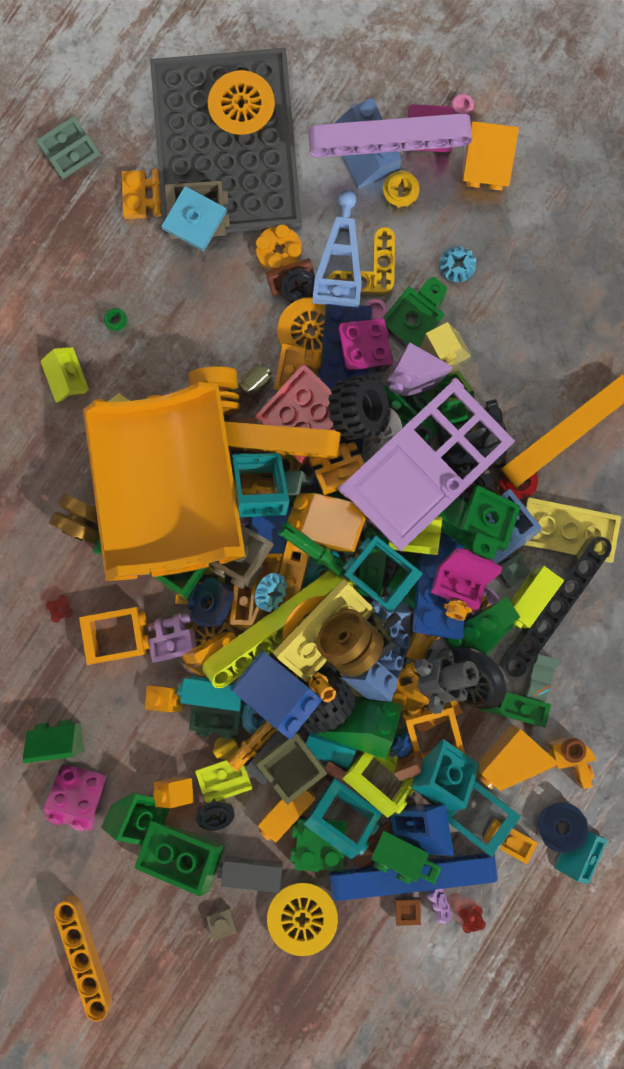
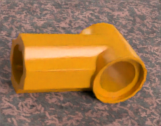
[405,632,440,662]

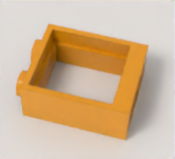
[79,607,150,665]
[402,702,465,759]

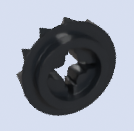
[280,267,315,303]
[195,798,235,831]

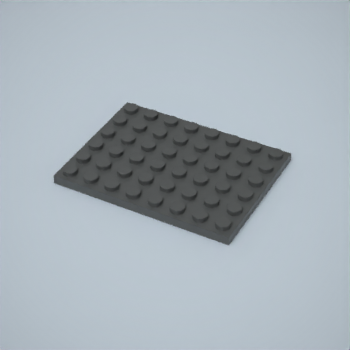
[150,48,302,238]

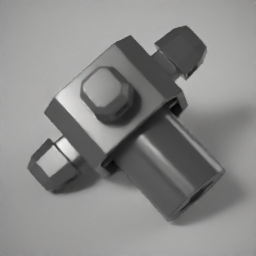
[414,648,479,714]

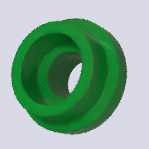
[104,308,127,332]

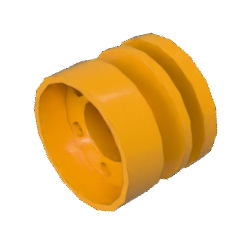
[188,366,240,417]

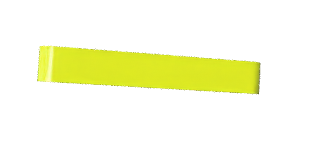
[202,570,353,688]

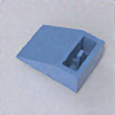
[486,489,542,565]
[342,613,412,702]

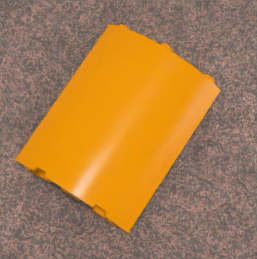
[83,380,245,581]

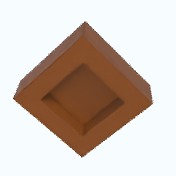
[395,751,423,781]
[395,897,421,926]

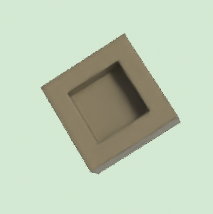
[206,907,237,941]

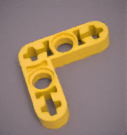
[328,227,395,296]

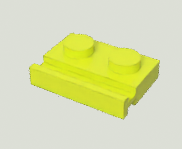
[195,759,253,803]

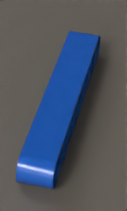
[329,853,498,901]

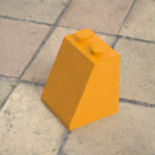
[461,121,519,191]
[476,724,558,791]

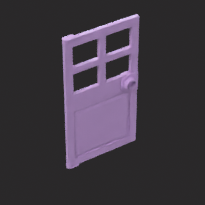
[338,378,515,551]

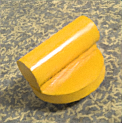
[213,735,238,759]

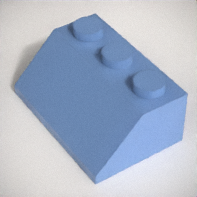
[335,98,402,189]

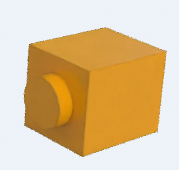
[153,777,194,808]

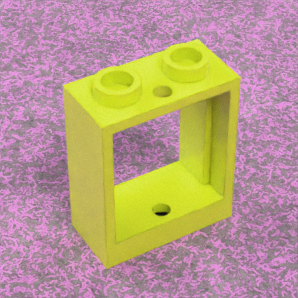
[510,566,564,629]
[342,748,416,818]

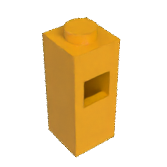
[258,788,316,843]

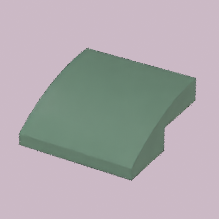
[36,116,101,180]

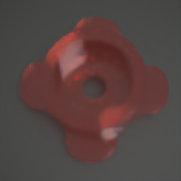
[46,595,74,623]
[459,905,486,933]

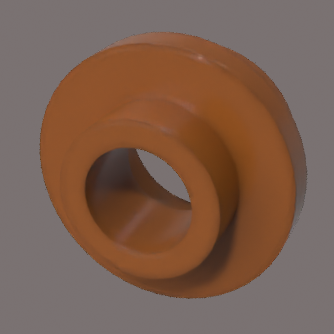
[561,738,586,763]

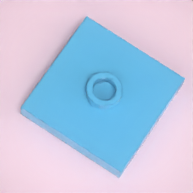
[161,186,227,252]

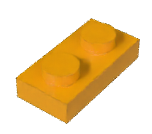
[183,632,235,666]
[482,817,538,865]

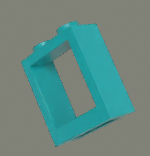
[231,452,289,517]
[343,536,423,613]
[177,676,243,711]
[303,778,382,859]
[446,781,522,857]

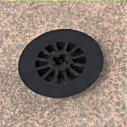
[453,648,506,709]

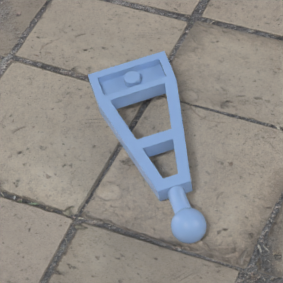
[312,190,362,308]

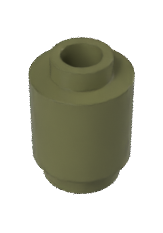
[238,363,272,397]

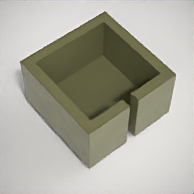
[256,731,327,805]

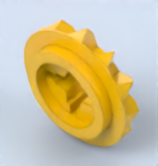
[383,171,419,208]

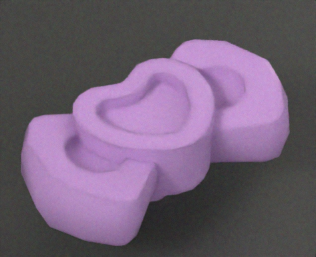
[427,889,452,924]

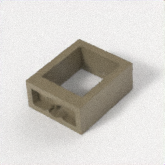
[165,181,230,239]

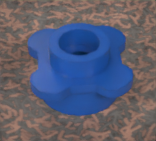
[389,733,412,758]

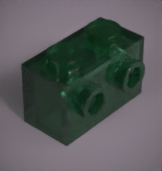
[189,705,242,739]

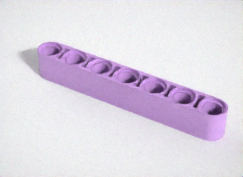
[308,114,472,157]

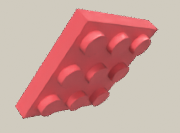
[256,364,335,464]

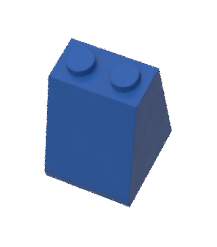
[230,650,322,740]

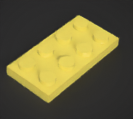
[524,497,621,563]
[273,579,376,682]

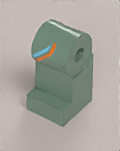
[525,654,559,702]

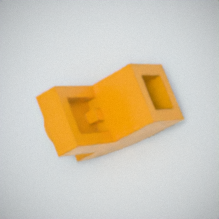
[547,739,596,789]

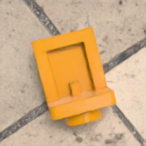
[145,685,183,712]

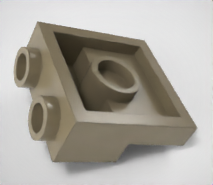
[209,525,274,589]

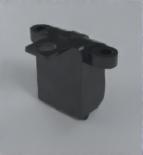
[436,398,507,472]

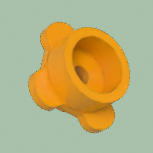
[444,599,472,621]

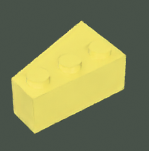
[420,322,472,366]

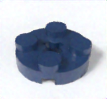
[188,578,234,628]
[538,802,589,853]

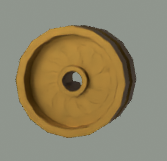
[48,493,100,545]
[316,609,384,676]

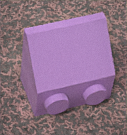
[384,343,453,397]

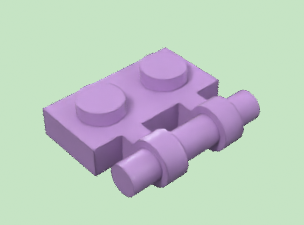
[148,612,197,663]

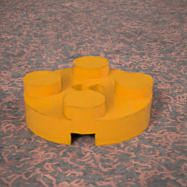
[256,225,302,271]

